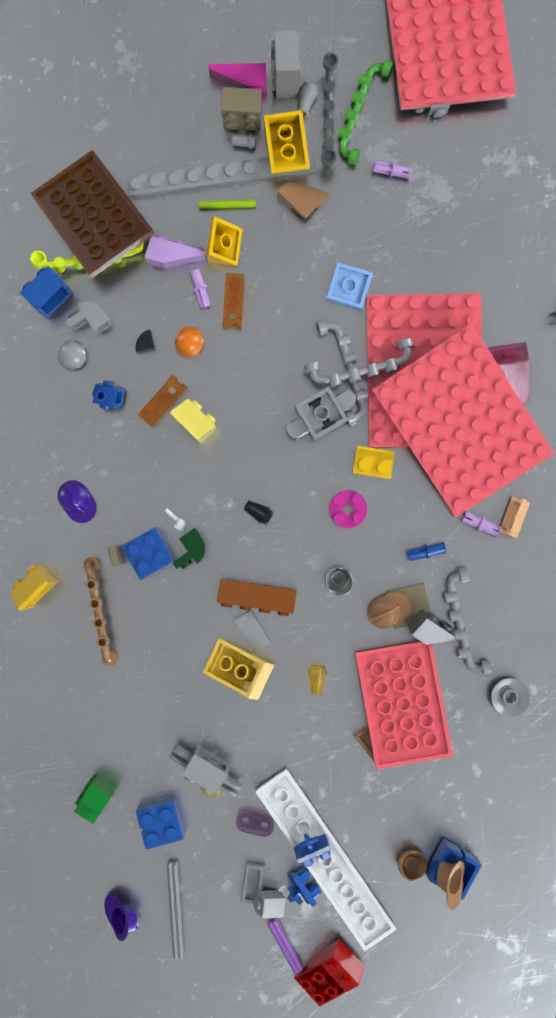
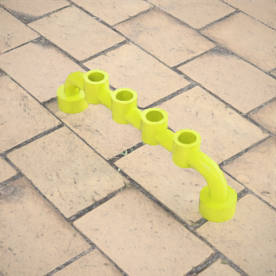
[30,242,144,273]

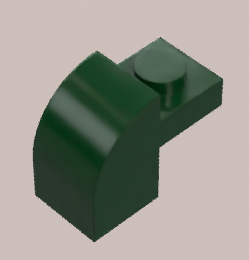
[173,528,206,569]

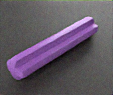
[268,918,303,974]

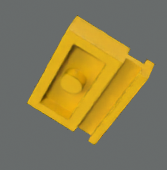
[352,446,395,479]

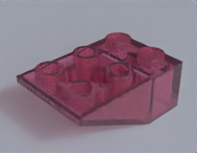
[488,342,529,403]

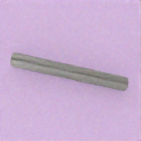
[167,861,184,960]

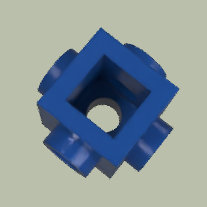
[92,380,125,409]

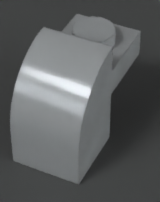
[65,301,113,334]

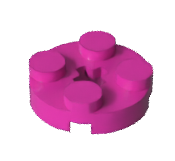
[329,490,367,528]

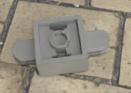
[287,387,356,441]
[169,745,242,797]

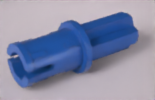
[407,542,446,561]

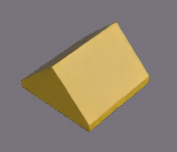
[206,216,243,266]

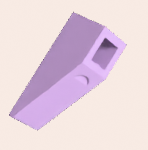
[145,235,207,268]

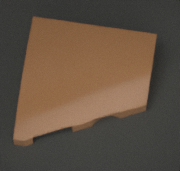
[277,181,330,219]

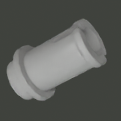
[232,133,256,149]

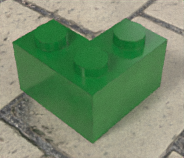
[74,774,118,824]

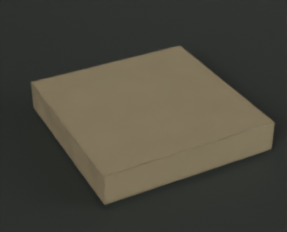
[386,583,430,629]

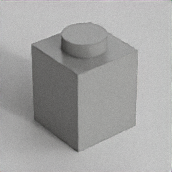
[253,890,286,919]

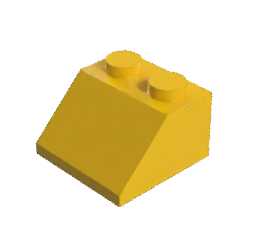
[10,565,58,611]

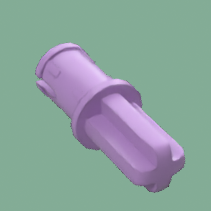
[373,160,412,180]
[189,269,210,308]

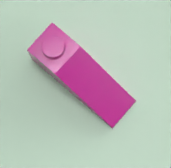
[208,63,267,95]

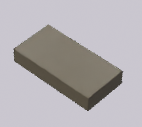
[108,545,126,566]

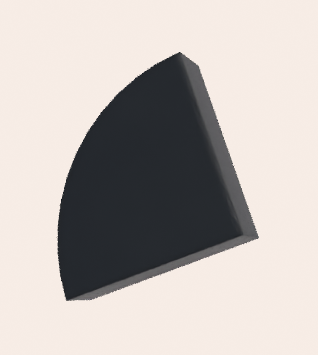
[135,329,155,353]

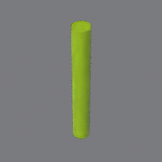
[199,200,256,209]

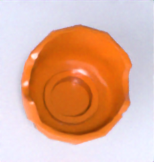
[174,326,204,358]

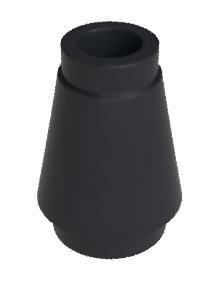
[244,500,273,525]

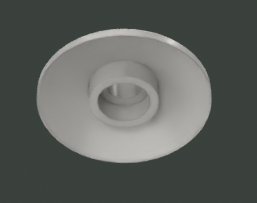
[491,678,530,717]

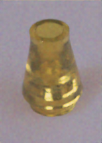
[308,665,327,695]

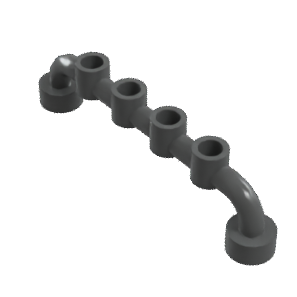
[321,52,338,166]

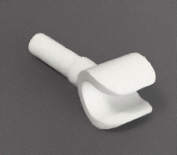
[165,508,187,531]

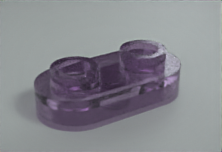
[236,811,274,837]

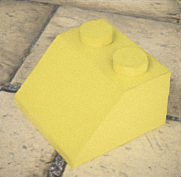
[170,399,217,443]

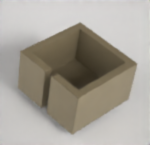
[221,87,262,131]

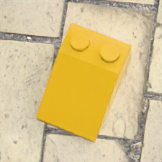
[264,110,310,174]
[203,638,274,700]

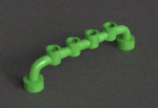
[338,59,394,166]

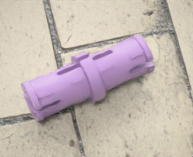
[461,511,501,537]

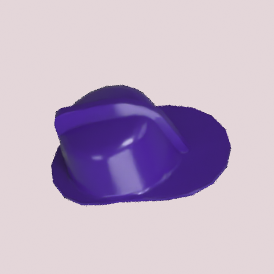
[57,480,97,523]
[104,894,139,941]

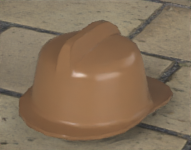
[367,592,412,628]
[437,861,464,910]

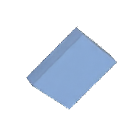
[326,262,373,310]

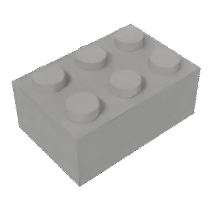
[271,30,300,99]

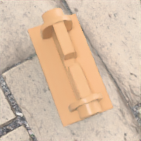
[499,496,530,539]

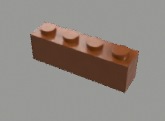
[217,578,297,616]

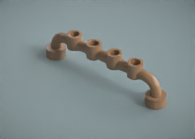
[84,557,118,667]

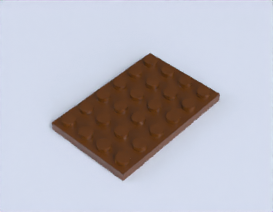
[30,150,155,279]

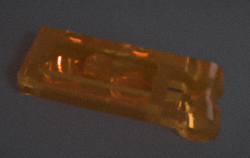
[222,273,245,328]
[138,375,188,427]

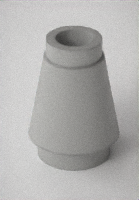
[297,82,318,115]

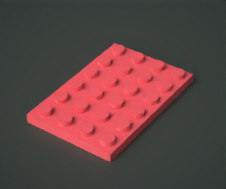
[355,641,453,769]

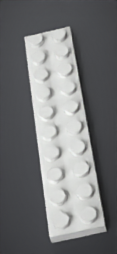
[255,767,396,951]

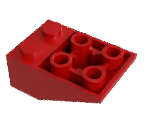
[294,939,365,1007]

